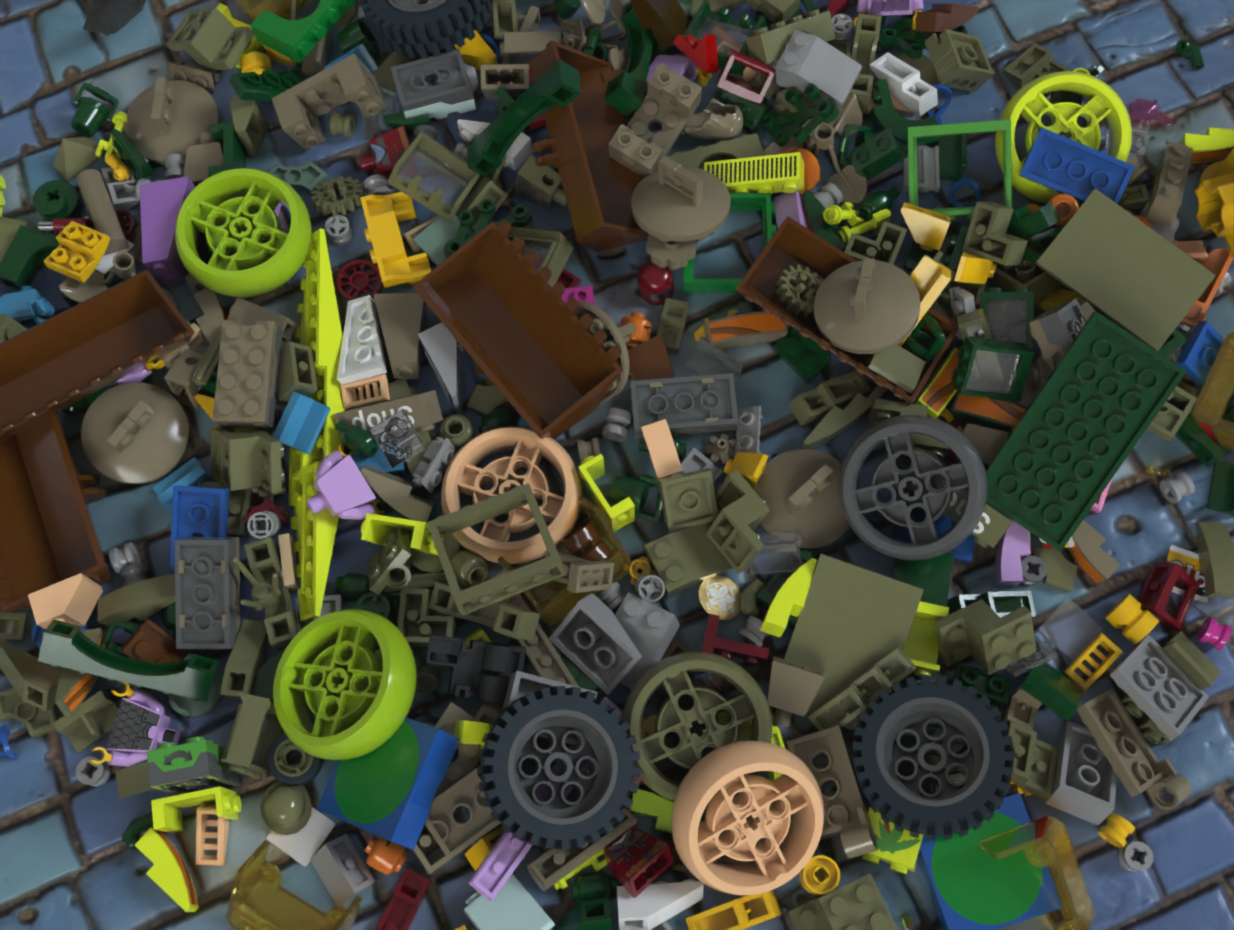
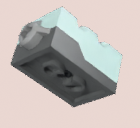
[390,49,479,120]

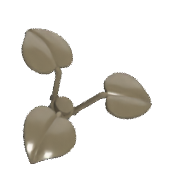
[579,0,628,71]
[763,94,867,203]
[59,225,178,309]

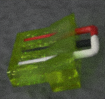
[900,915,914,930]

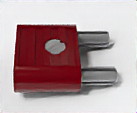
[38,216,94,234]

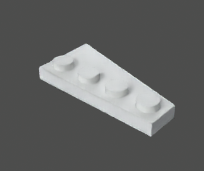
[337,295,387,385]

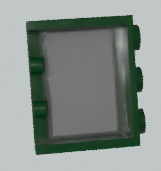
[680,0,768,76]

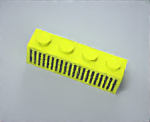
[704,152,804,194]

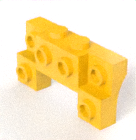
[360,192,431,288]

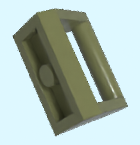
[230,96,268,158]

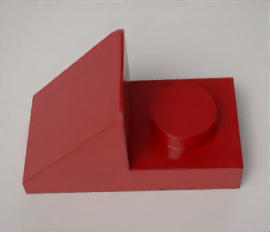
[673,34,719,73]

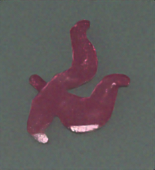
[1128,99,1174,126]

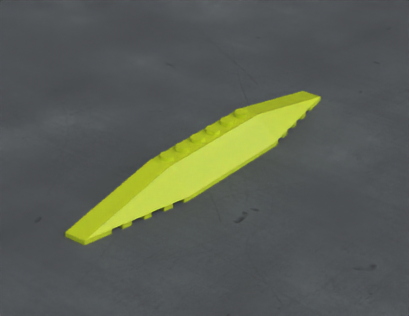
[288,228,345,622]

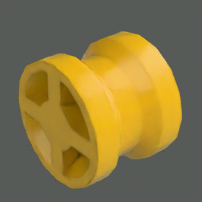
[1097,812,1135,849]

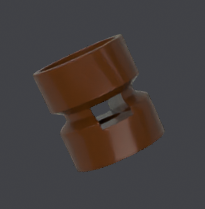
[562,521,611,561]

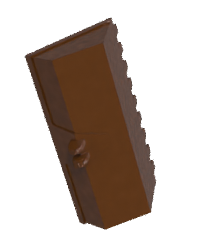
[530,41,649,252]
[735,216,959,404]
[413,220,623,439]
[0,270,195,443]
[0,412,112,613]

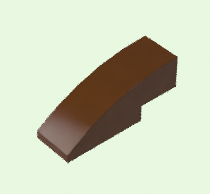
[915,4,979,32]

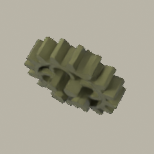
[311,176,365,216]
[775,264,824,318]

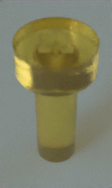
[1145,466,1170,479]

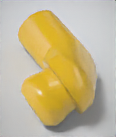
[105,153,131,182]

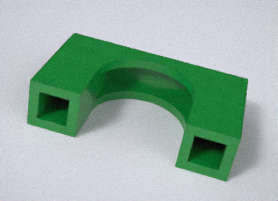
[250,0,357,63]

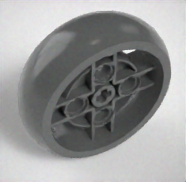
[838,415,988,561]

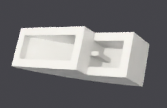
[870,52,938,116]

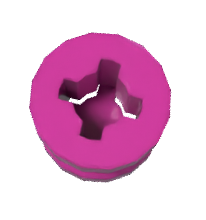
[1197,616,1232,650]

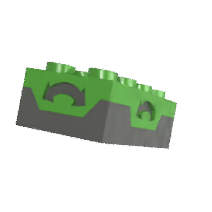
[147,737,242,795]

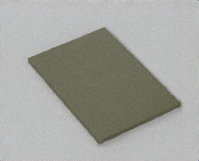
[1035,188,1216,351]
[784,554,924,731]

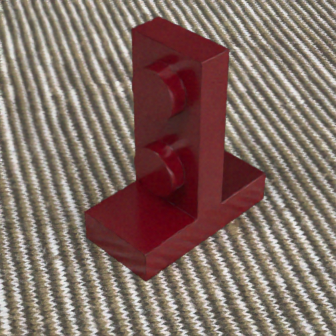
[701,614,769,673]

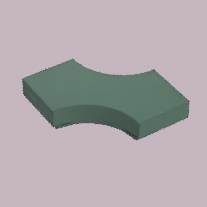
[268,161,329,193]

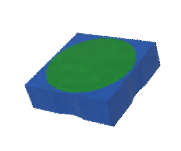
[316,718,460,850]
[917,793,1063,930]

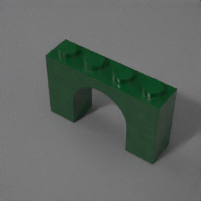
[0,225,114,307]

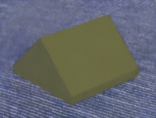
[861,345,925,394]

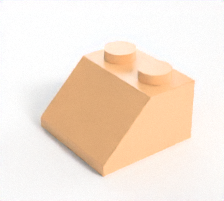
[28,573,103,629]

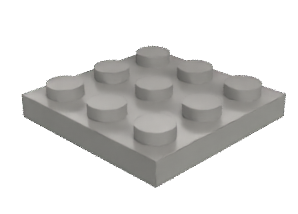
[1110,634,1209,741]

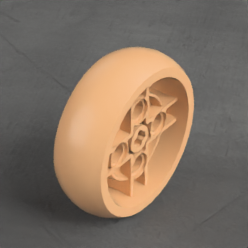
[441,426,582,564]
[671,741,824,895]

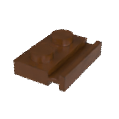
[120,618,191,663]

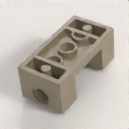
[272,53,387,150]
[608,63,702,178]
[413,768,501,875]

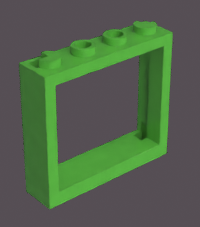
[908,119,1012,220]

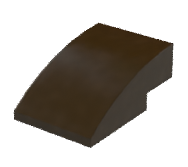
[630,0,690,49]

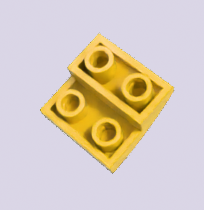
[43,221,110,283]

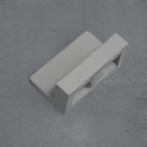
[311,833,375,907]

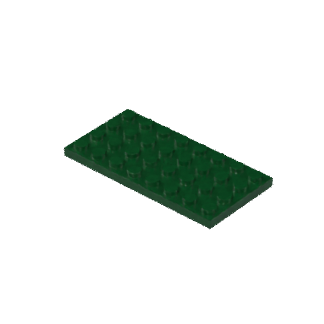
[985,311,1187,552]

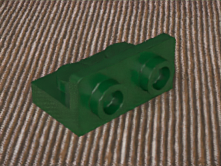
[849,128,908,180]
[773,327,832,384]

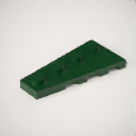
[229,67,306,102]

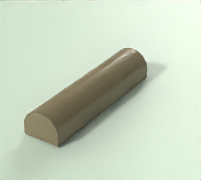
[77,169,129,255]
[527,808,637,892]

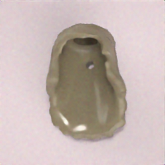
[681,98,743,141]

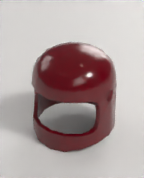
[637,262,674,306]

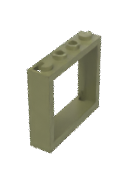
[427,483,566,616]

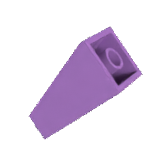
[140,176,195,286]

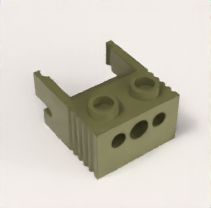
[925,29,994,93]

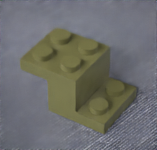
[166,7,254,70]
[1147,380,1198,442]
[866,398,951,464]
[210,427,284,494]
[706,470,770,574]
[934,599,1037,675]
[787,873,898,930]

